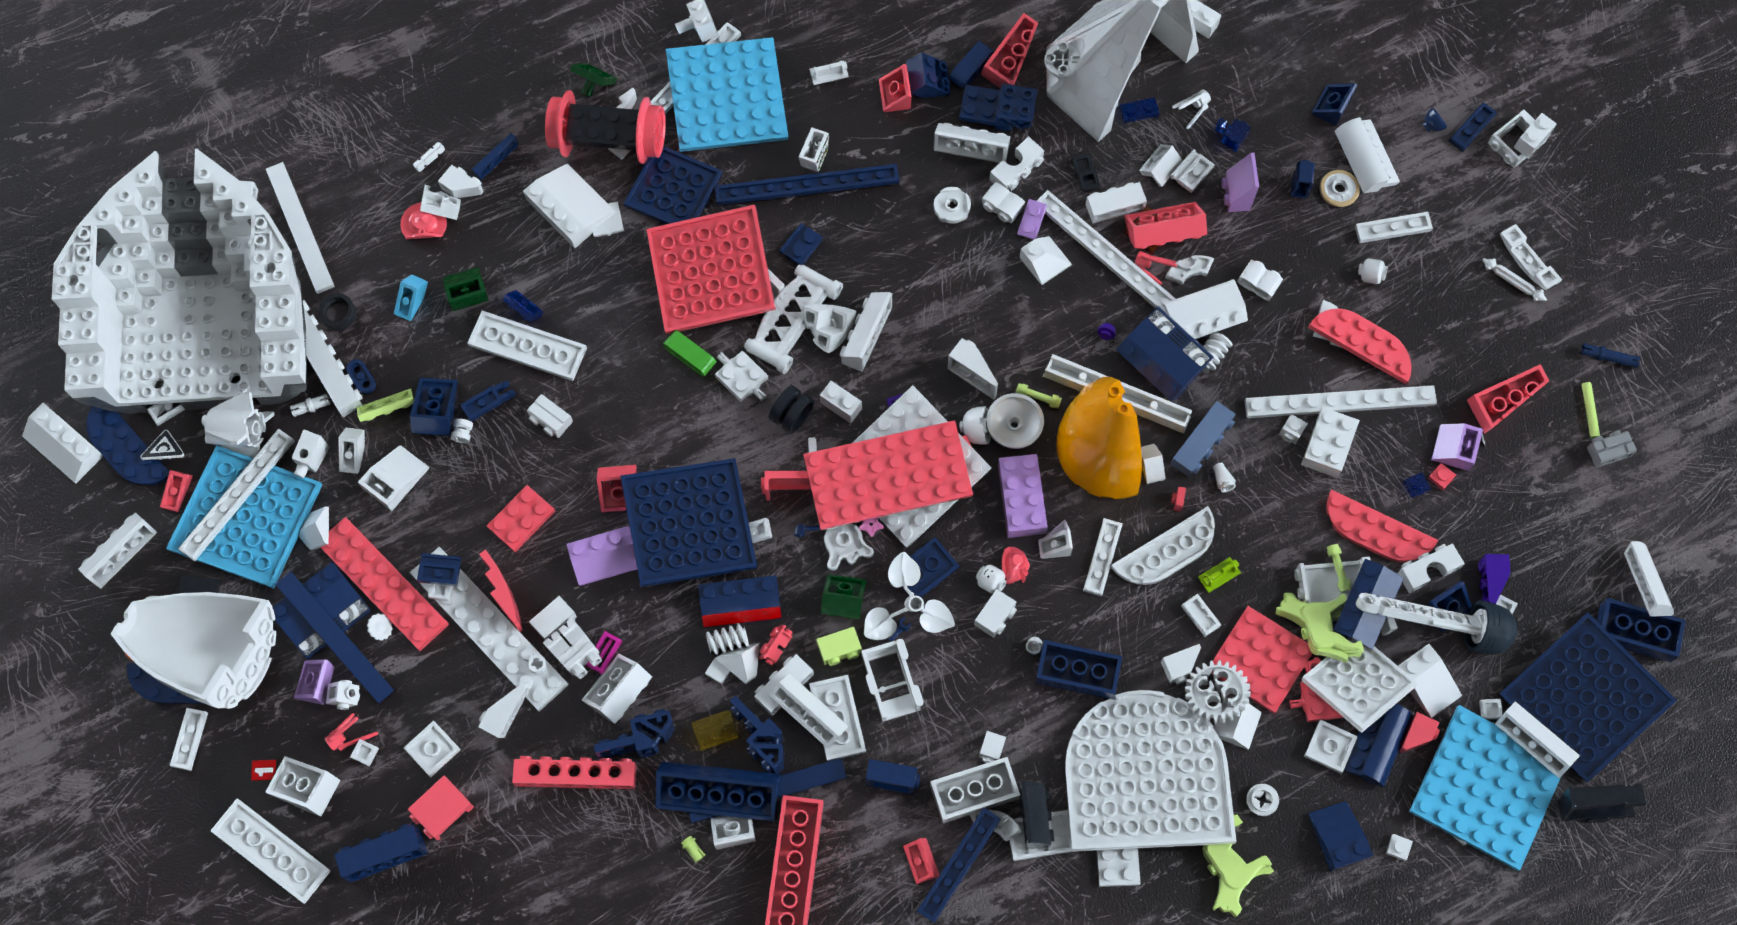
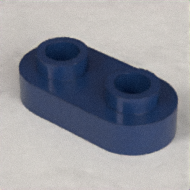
[346,359,376,394]

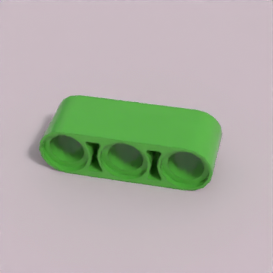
[663,330,717,377]

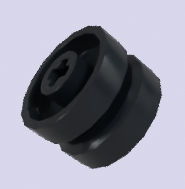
[768,385,815,434]

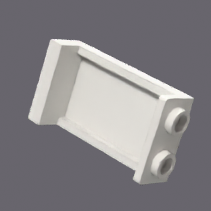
[1294,556,1370,603]

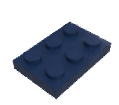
[901,537,960,598]

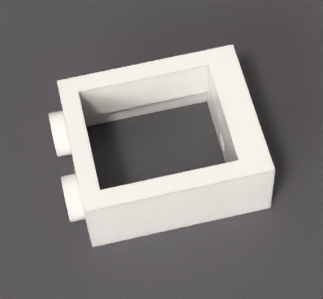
[1488,110,1550,168]

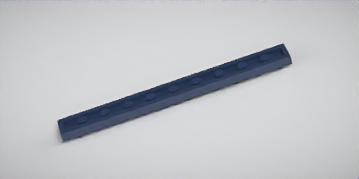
[715,164,899,205]

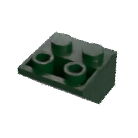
[443,267,489,311]

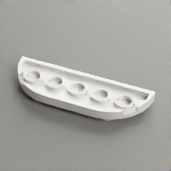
[1111,506,1215,585]

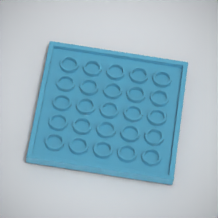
[666,37,788,152]
[166,445,322,589]
[1409,705,1561,871]

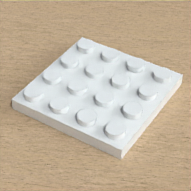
[1302,640,1417,733]

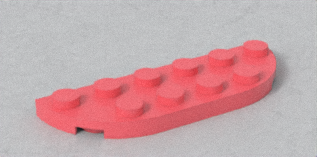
[1307,309,1411,384]
[1327,490,1438,562]

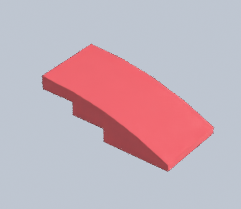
[479,549,523,632]

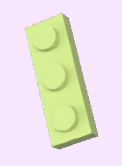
[356,389,414,422]

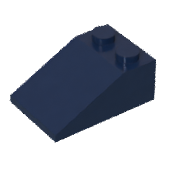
[410,378,458,436]
[1308,801,1373,872]

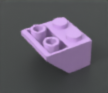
[1431,424,1483,471]

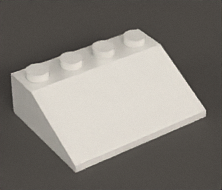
[523,164,616,248]

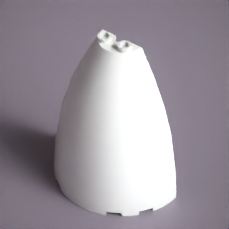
[111,592,276,709]

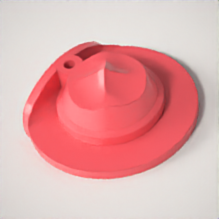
[400,202,447,239]

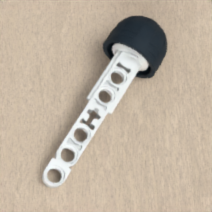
[1356,593,1517,655]

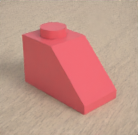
[1399,712,1440,753]

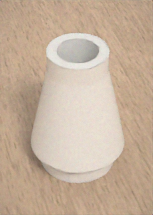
[1213,463,1236,492]

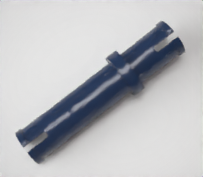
[1580,343,1640,368]

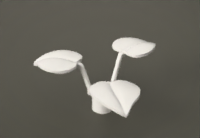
[864,552,955,640]

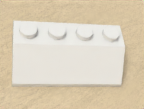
[934,123,1010,163]
[1164,279,1248,339]
[840,292,892,372]
[22,403,103,483]
[79,513,157,589]

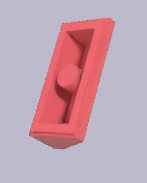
[903,838,940,884]

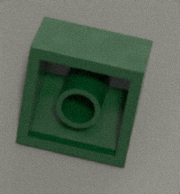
[821,574,866,619]

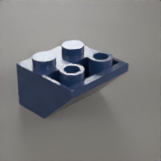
[906,52,950,98]

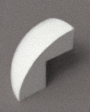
[804,304,856,353]

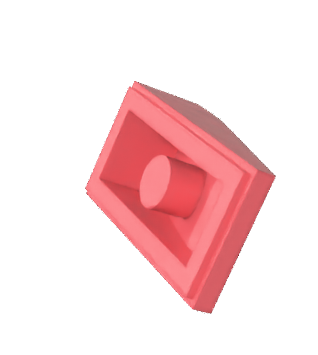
[160,470,193,512]

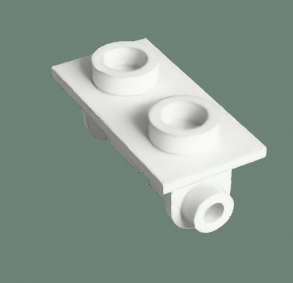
[809,60,849,85]

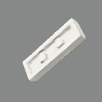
[170,708,208,771]

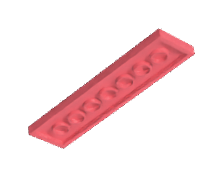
[320,517,449,651]

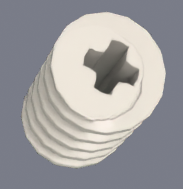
[1202,332,1232,373]
[706,624,749,655]

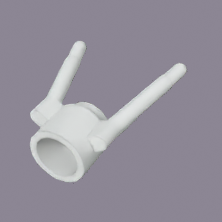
[1172,90,1211,129]

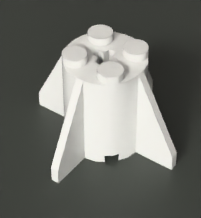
[202,391,275,458]

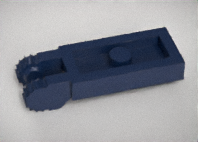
[460,381,516,422]

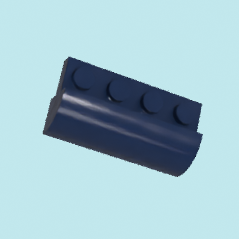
[1344,704,1413,788]

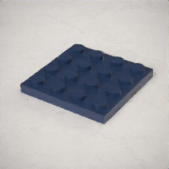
[624,146,723,224]

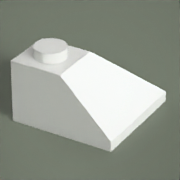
[1019,236,1072,285]

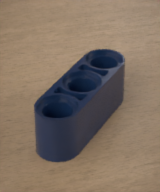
[949,41,995,90]

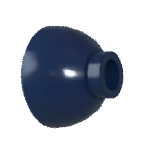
[1422,108,1447,132]

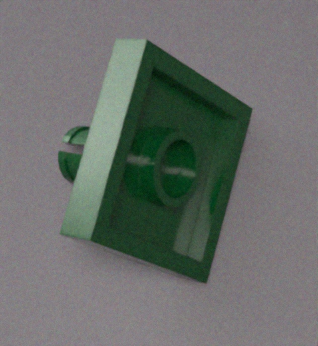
[570,63,617,97]

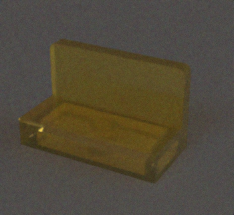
[692,710,739,751]

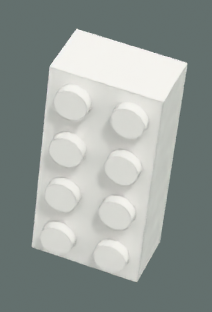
[930,757,1020,824]

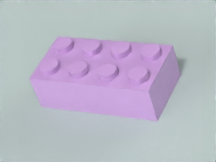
[998,454,1047,538]

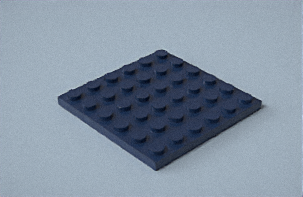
[621,458,757,587]
[1499,612,1677,783]

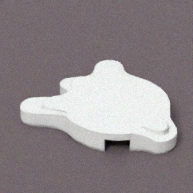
[824,523,874,571]

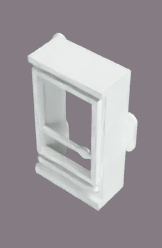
[861,639,923,722]

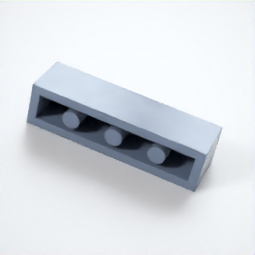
[1170,401,1236,477]

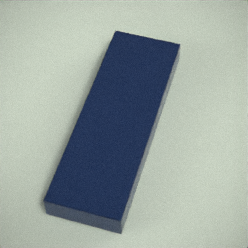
[1449,102,1497,152]
[472,133,518,181]

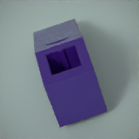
[1478,554,1511,604]

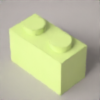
[817,627,862,666]

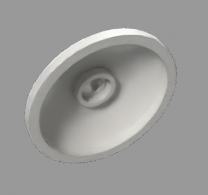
[986,393,1044,449]

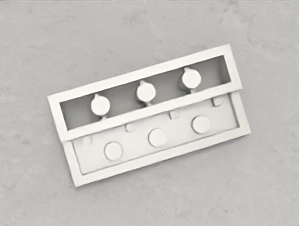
[1335,117,1400,193]

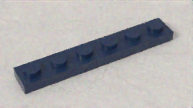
[917,808,1001,923]

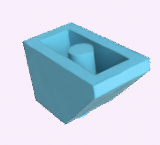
[394,274,428,321]

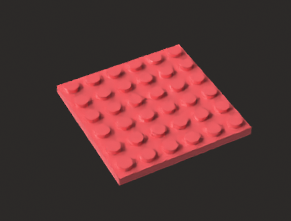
[647,205,776,334]

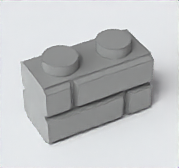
[1587,430,1637,468]

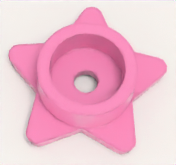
[859,517,884,537]

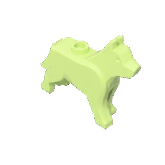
[1276,593,1364,663]
[1202,814,1274,918]

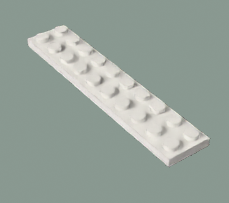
[410,547,569,711]

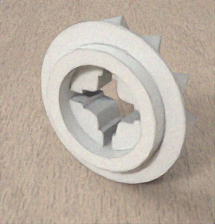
[1246,784,1279,816]

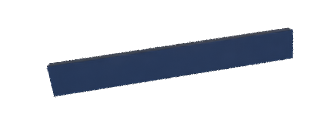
[275,571,394,703]
[689,758,847,824]

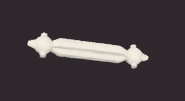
[1482,258,1547,302]

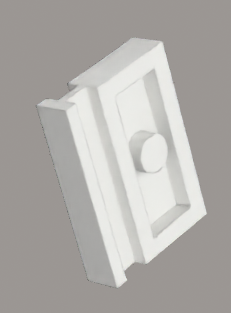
[1170,149,1215,193]

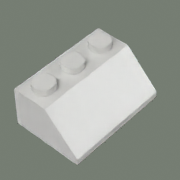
[582,653,652,724]

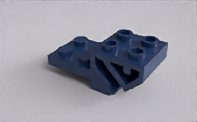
[959,83,1038,131]
[730,696,784,774]
[594,709,675,760]

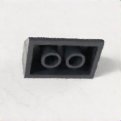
[1019,781,1054,849]

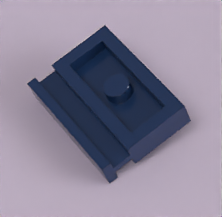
[779,223,823,265]
[417,553,462,586]

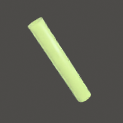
[1581,382,1600,439]

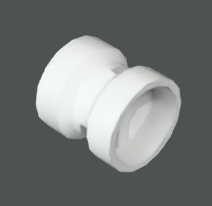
[451,419,473,443]

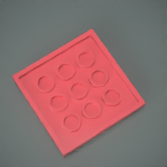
[1212,606,1312,714]

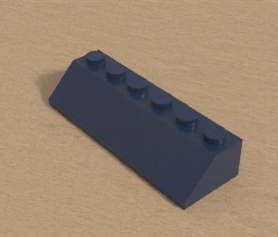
[656,762,780,821]

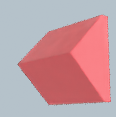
[879,64,911,112]

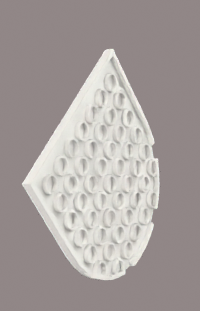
[1065,690,1236,851]

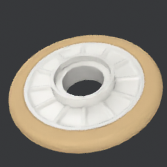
[1319,170,1360,207]

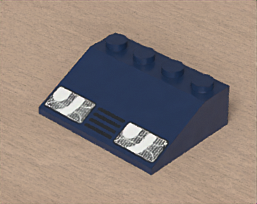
[1116,306,1214,401]
[272,562,372,660]

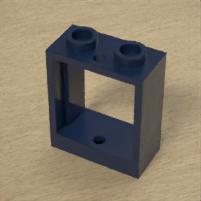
[866,759,920,795]

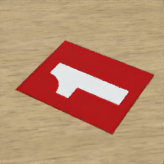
[251,760,276,781]

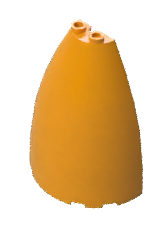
[1056,377,1142,499]

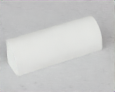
[1624,541,1674,616]
[769,673,849,749]

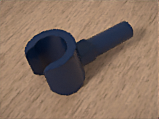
[794,524,820,537]
[888,617,911,642]

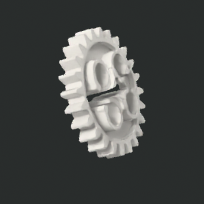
[1185,660,1251,724]

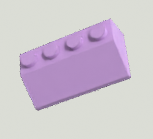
[567,526,637,586]

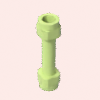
[1016,383,1062,409]
[1327,544,1352,592]

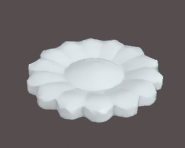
[367,613,393,641]

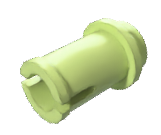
[681,836,705,863]

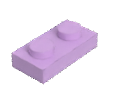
[1017,199,1047,240]

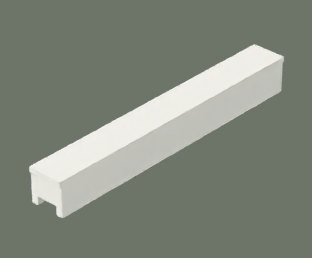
[1043,354,1192,434]

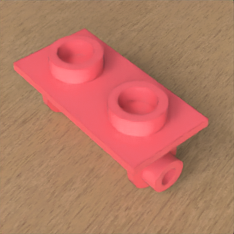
[758,625,793,666]

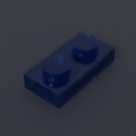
[1119,97,1160,123]
[503,290,544,322]

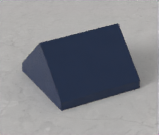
[1311,83,1357,126]
[1426,580,1472,632]

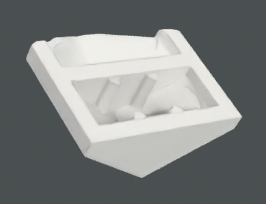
[299,506,329,550]

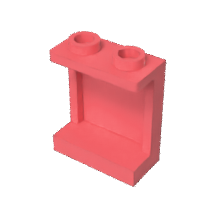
[408,775,474,841]

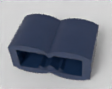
[1291,160,1315,198]

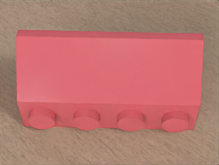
[1124,202,1207,249]

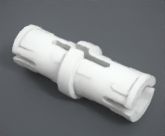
[290,393,331,417]

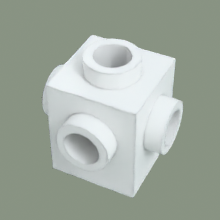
[326,680,360,710]

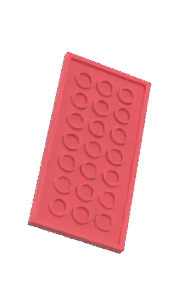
[803,420,973,530]

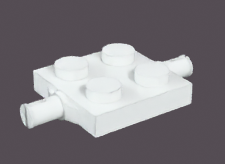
[715,351,768,402]

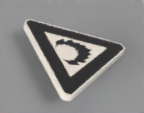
[141,430,184,460]

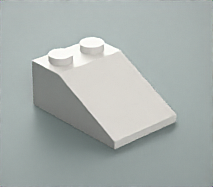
[948,338,998,400]
[1398,644,1462,718]
[266,756,340,816]

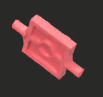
[1289,682,1344,722]

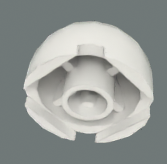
[960,406,991,445]

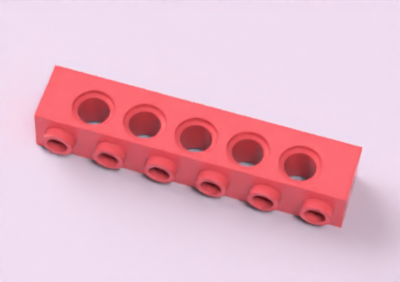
[512,756,637,789]

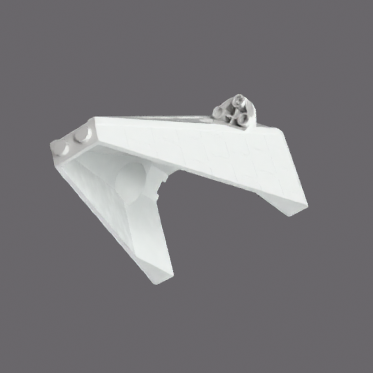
[1044,0,1199,142]

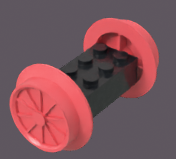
[545,90,666,164]

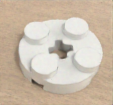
[934,187,971,223]

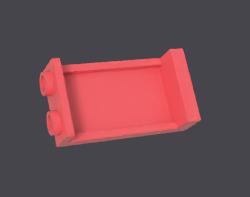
[761,471,811,500]

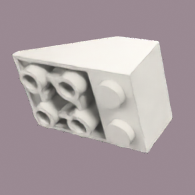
[358,445,429,511]

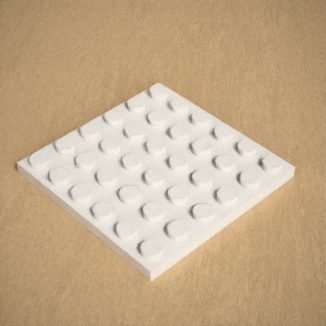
[853,386,991,548]

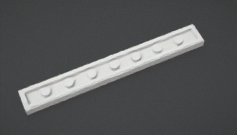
[266,162,335,294]
[178,429,294,561]

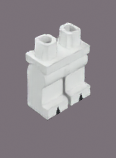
[543,618,602,679]

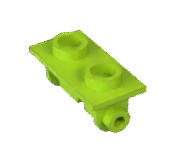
[1198,557,1241,593]

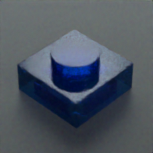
[1404,472,1431,498]

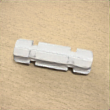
[413,142,445,172]

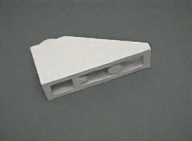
[478,682,532,738]

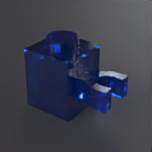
[1215,118,1251,152]

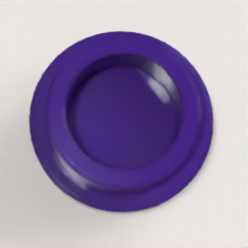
[1097,323,1116,340]

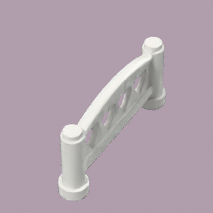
[744,265,843,374]

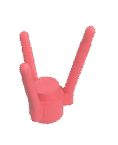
[1134,251,1177,285]
[325,713,378,751]

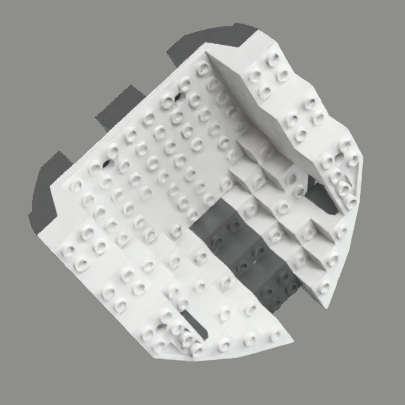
[52,149,307,414]

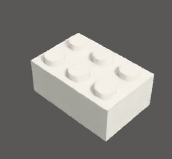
[1301,407,1359,478]

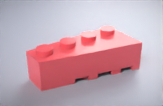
[981,13,1038,88]
[1467,364,1549,434]

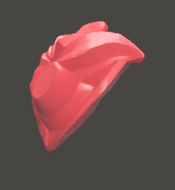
[1002,547,1030,584]

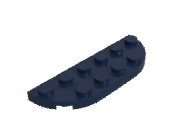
[87,406,169,486]
[127,663,205,704]

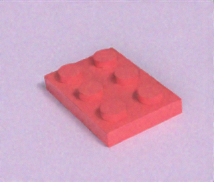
[487,485,555,552]

